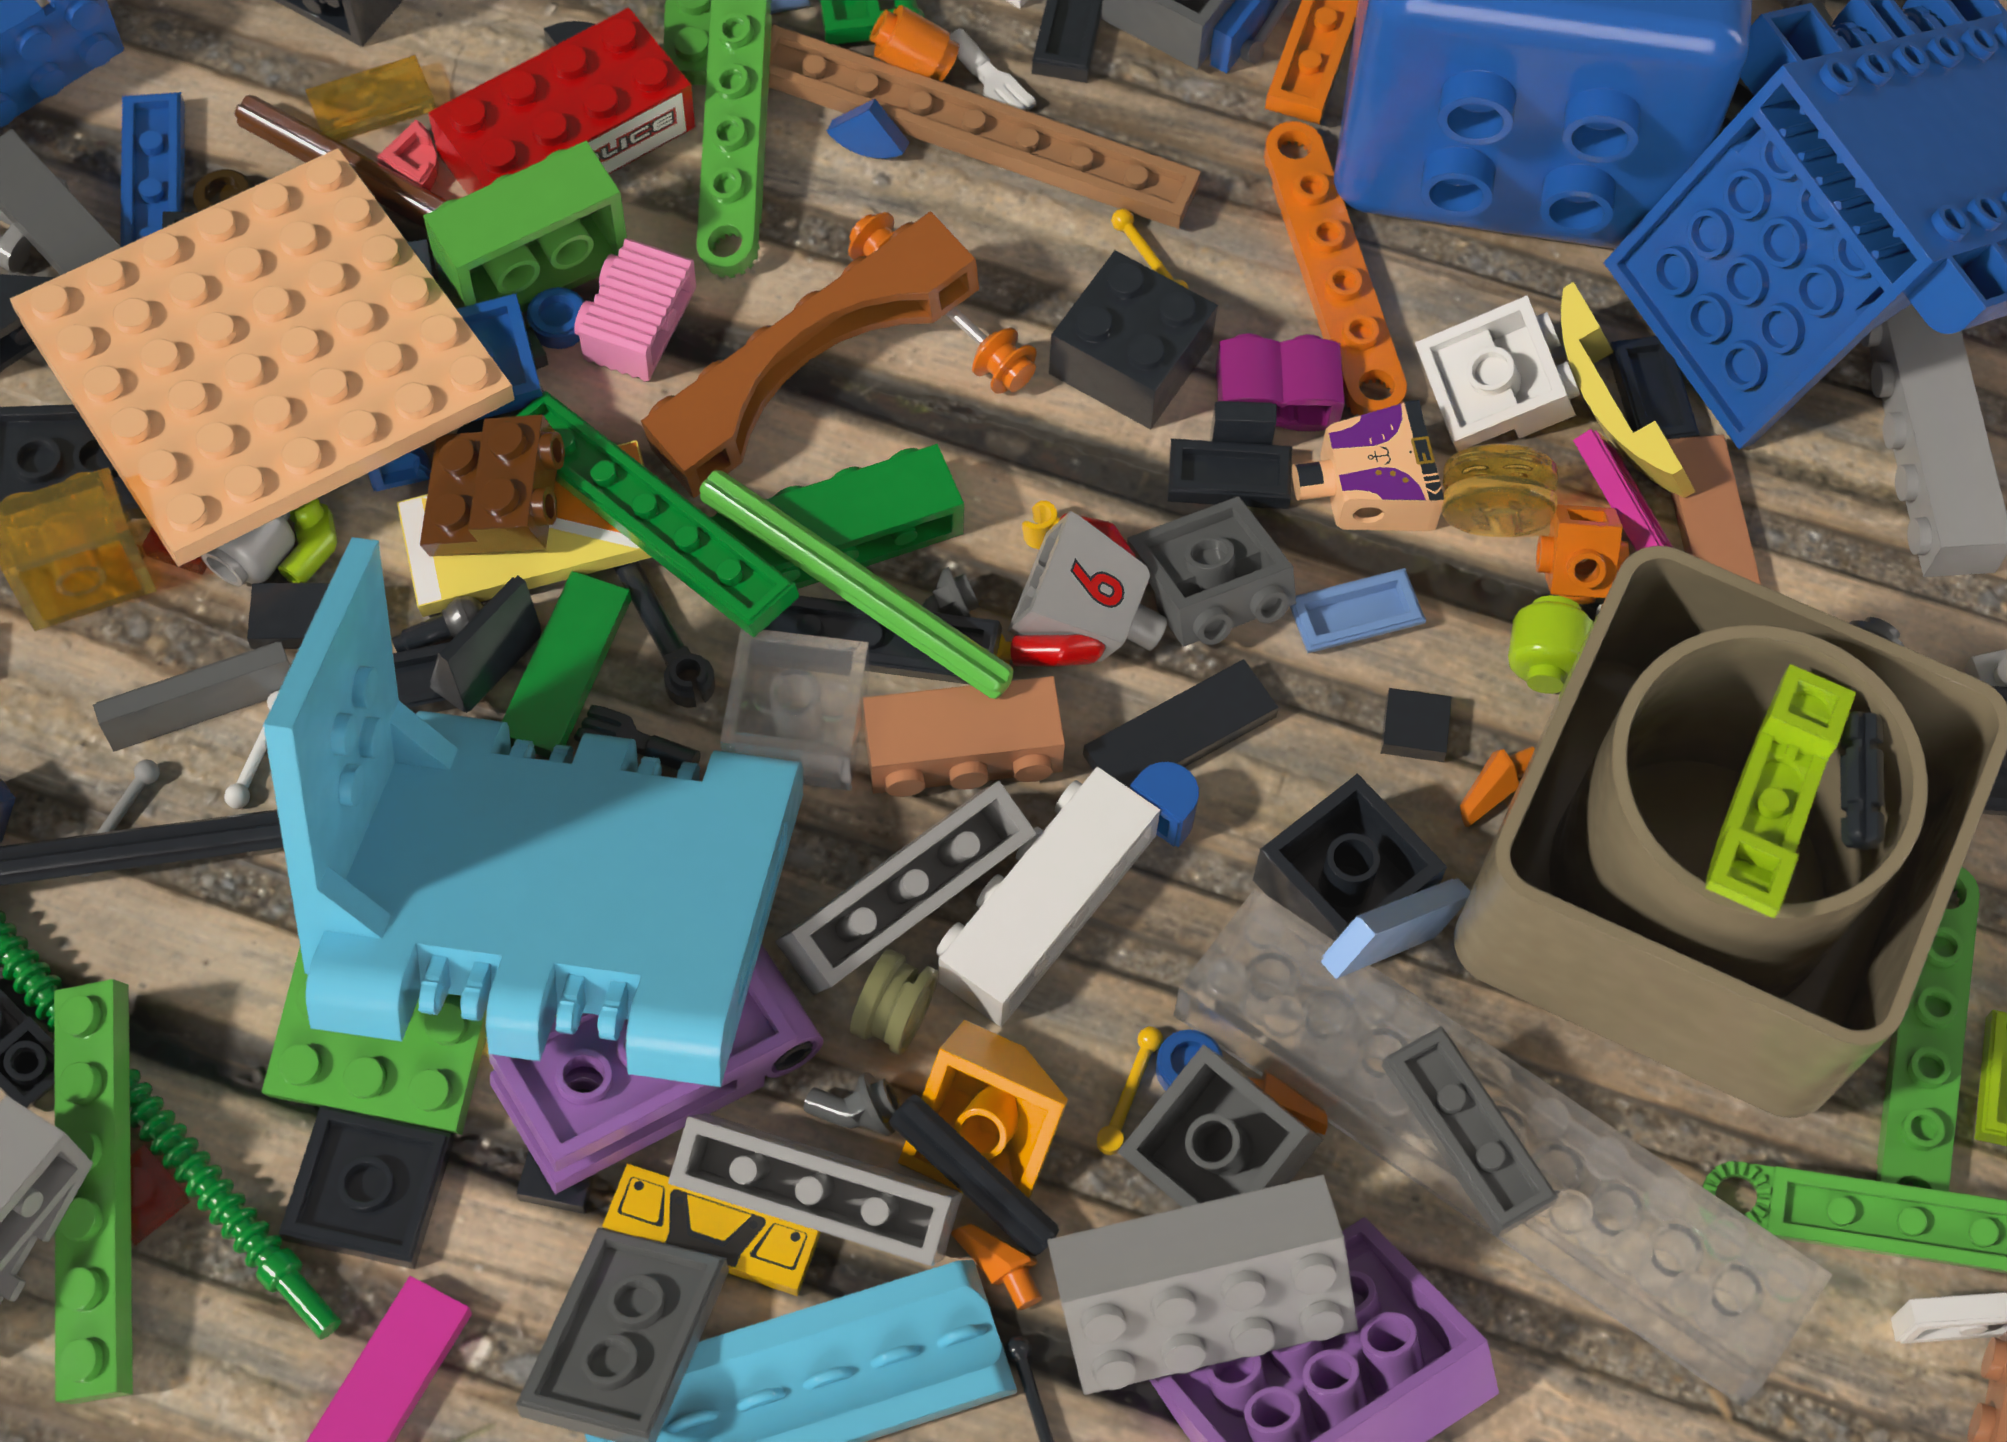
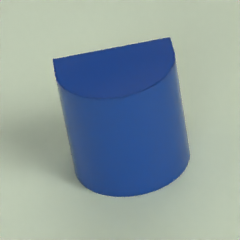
[1130,762,1199,848]

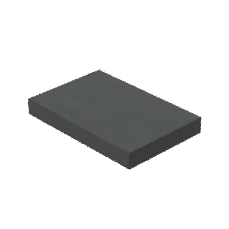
[516,1227,729,1442]

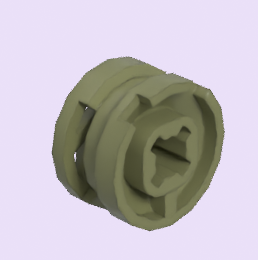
[850,949,939,1055]

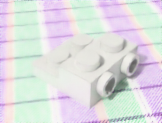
[1415,296,1581,452]

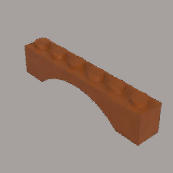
[641,211,980,498]

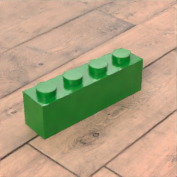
[710,443,964,589]

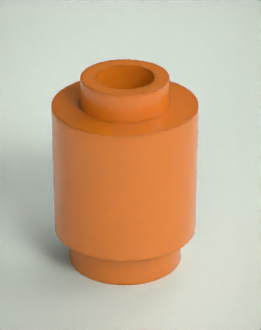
[870,5,959,82]

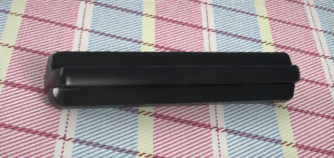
[889,1095,1059,1257]

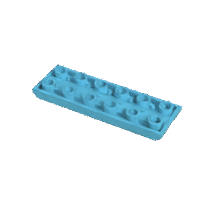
[585,1260,1017,1442]

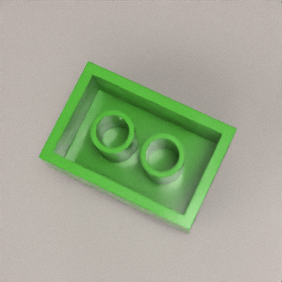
[423,141,627,313]

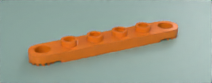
[1264,121,1407,416]

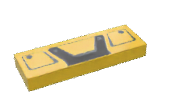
[602,1163,821,1297]

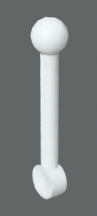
[224,690,279,809]

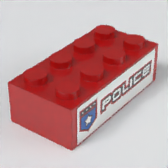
[428,7,696,195]

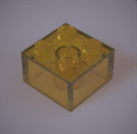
[0,467,157,631]

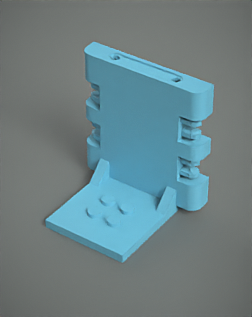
[263,537,803,1087]

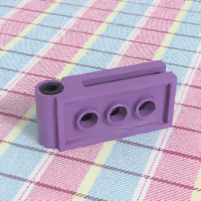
[489,943,824,1194]

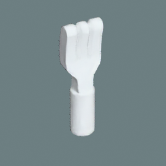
[950,29,1036,111]

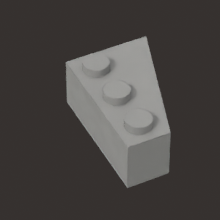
[0,1095,93,1304]

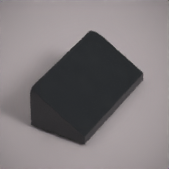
[430,575,542,713]

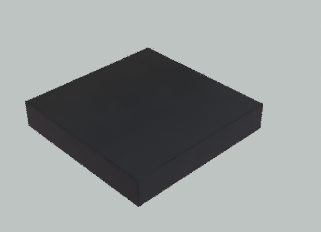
[278,1105,454,1270]

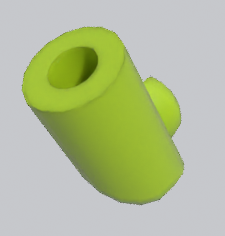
[278,498,338,583]

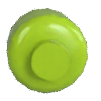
[1508,595,1593,694]

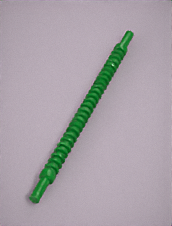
[0,910,341,1340]

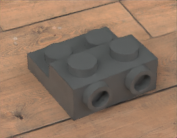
[1127,496,1296,647]

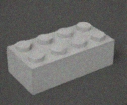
[1048,1175,1358,1395]

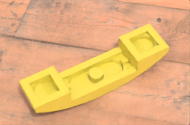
[1561,282,1695,498]

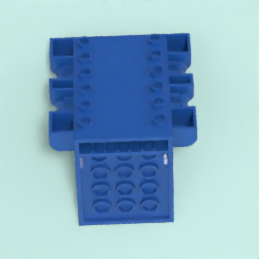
[1603,0,2007,449]

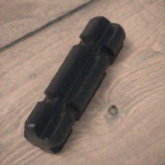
[1840,711,1885,850]

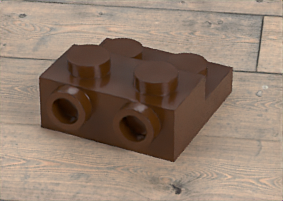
[420,415,565,556]

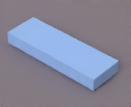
[1321,878,1471,979]

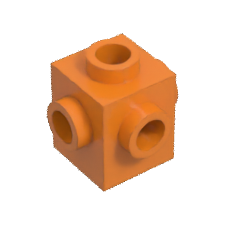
[1536,504,1629,604]

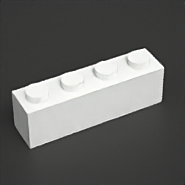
[936,767,1160,1027]

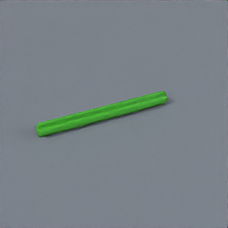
[699,470,1014,699]

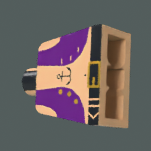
[1292,400,1445,531]

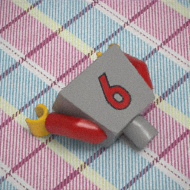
[997,501,1167,667]

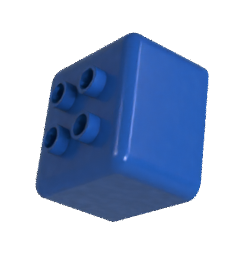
[1334,0,1753,249]

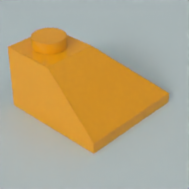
[898,1020,1068,1199]

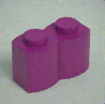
[1216,333,1344,432]

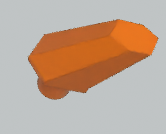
[1460,746,1535,827]
[1246,1070,1328,1135]
[951,1224,1042,1311]

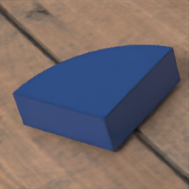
[826,99,910,159]
[368,447,431,491]

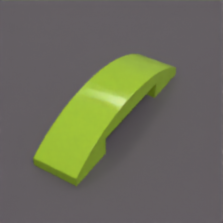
[1705,664,1856,918]

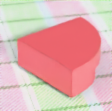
[377,119,438,191]

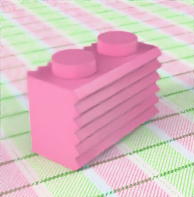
[574,238,697,382]

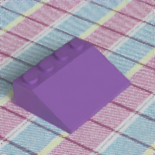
[1150,1217,1499,1442]

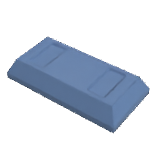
[1290,568,1426,654]

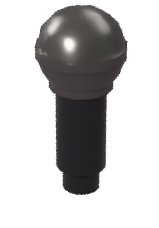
[392,596,484,652]

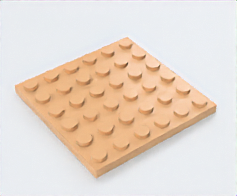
[10,148,515,567]

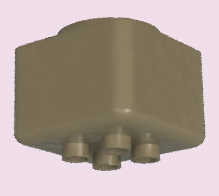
[1454,546,2007,1118]

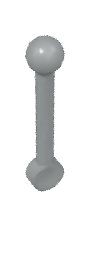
[79,759,160,877]

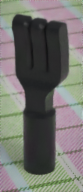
[574,705,701,770]

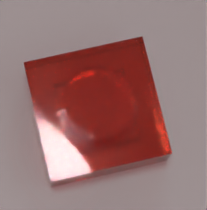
[130,1145,191,1246]

